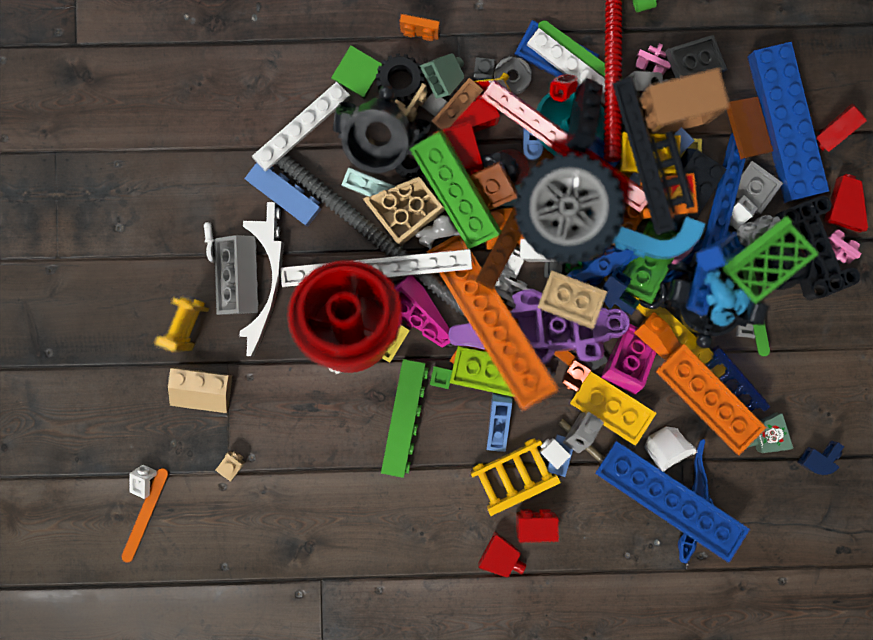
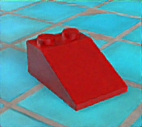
[450,95,500,133]
[433,121,484,176]

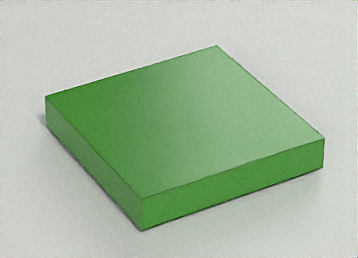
[331,46,382,98]

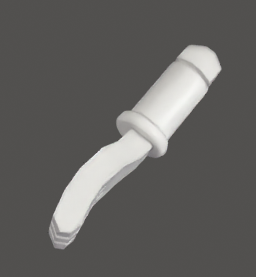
[204,222,215,263]

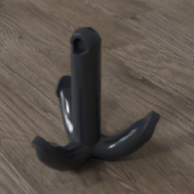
[667,251,698,284]
[639,282,668,309]

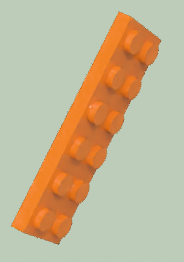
[655,344,766,455]

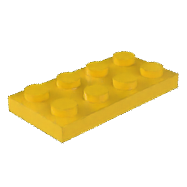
[570,371,656,446]

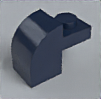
[602,269,640,315]
[797,440,844,475]

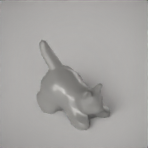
[416,215,460,249]

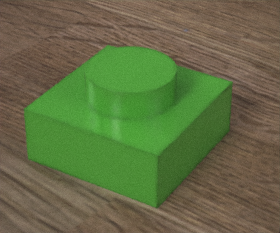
[430,366,452,389]

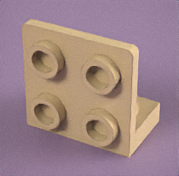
[390,83,428,123]

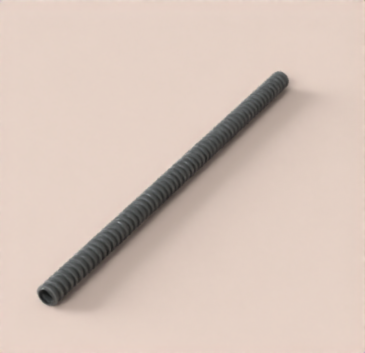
[275,154,556,379]

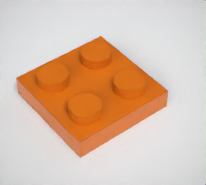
[400,14,440,41]

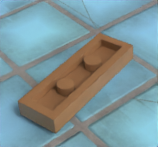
[431,78,484,130]

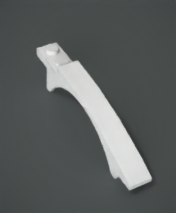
[240,202,284,356]

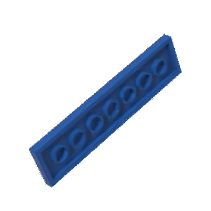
[595,441,750,562]

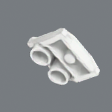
[644,426,697,471]

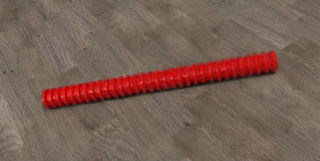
[604,0,622,162]

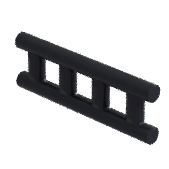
[651,131,695,213]

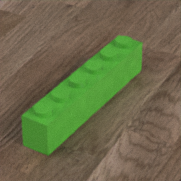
[381,359,429,478]

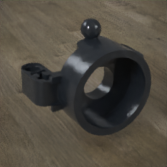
[333,86,431,173]
[666,265,769,349]

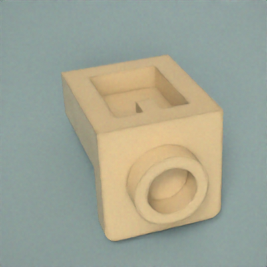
[215,451,246,482]

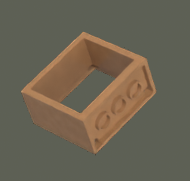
[639,68,729,135]

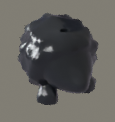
[481,152,521,184]

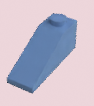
[487,393,512,452]

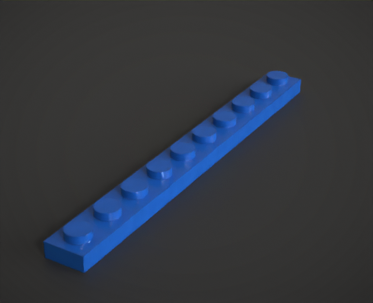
[686,133,746,316]

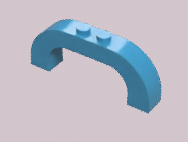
[586,210,705,259]

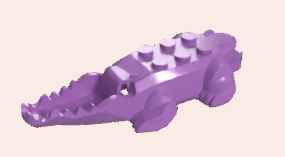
[449,289,629,364]

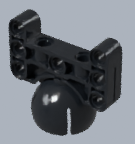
[756,196,860,300]

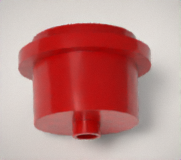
[288,260,402,373]

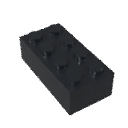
[671,148,727,233]

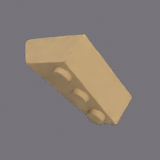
[363,177,445,245]

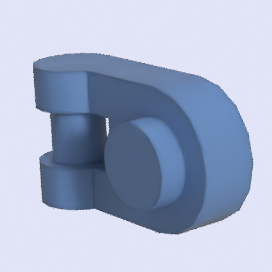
[523,128,543,161]

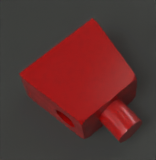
[478,532,527,577]

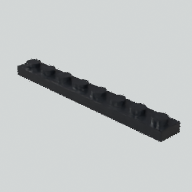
[613,76,677,235]

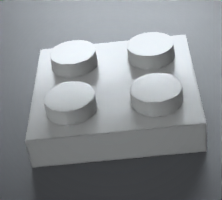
[736,161,783,215]

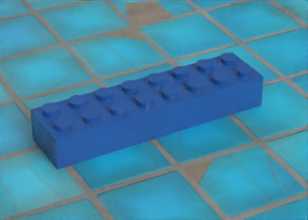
[748,42,829,203]

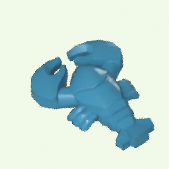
[704,270,750,326]

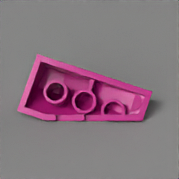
[394,275,450,348]

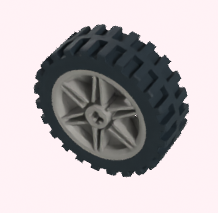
[515,153,624,264]

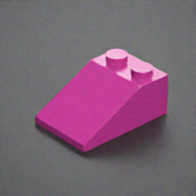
[601,323,656,395]

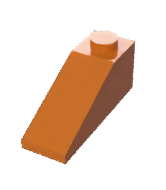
[634,312,681,361]

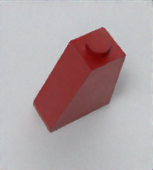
[816,103,867,152]
[823,174,868,233]

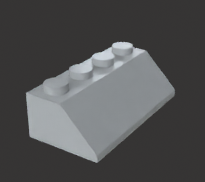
[214,235,259,315]

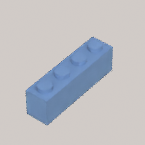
[244,163,321,227]

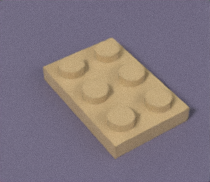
[537,271,607,329]

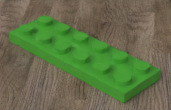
[410,130,502,249]

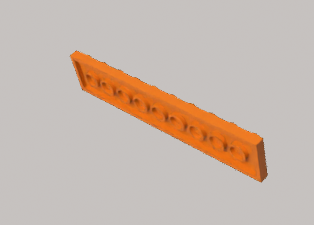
[426,236,558,411]

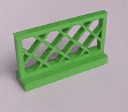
[723,216,819,304]

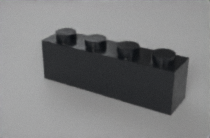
[566,77,603,154]

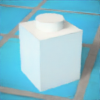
[729,195,758,229]
[540,438,571,469]

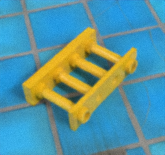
[155,297,209,351]
[470,438,561,516]

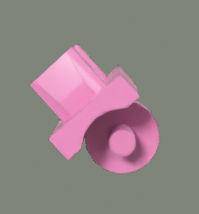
[635,43,671,75]
[828,230,862,264]

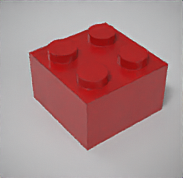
[516,509,559,542]

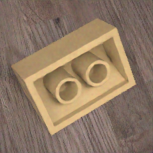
[168,368,233,413]

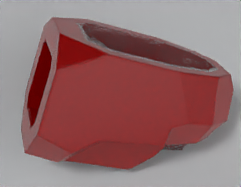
[550,74,579,102]

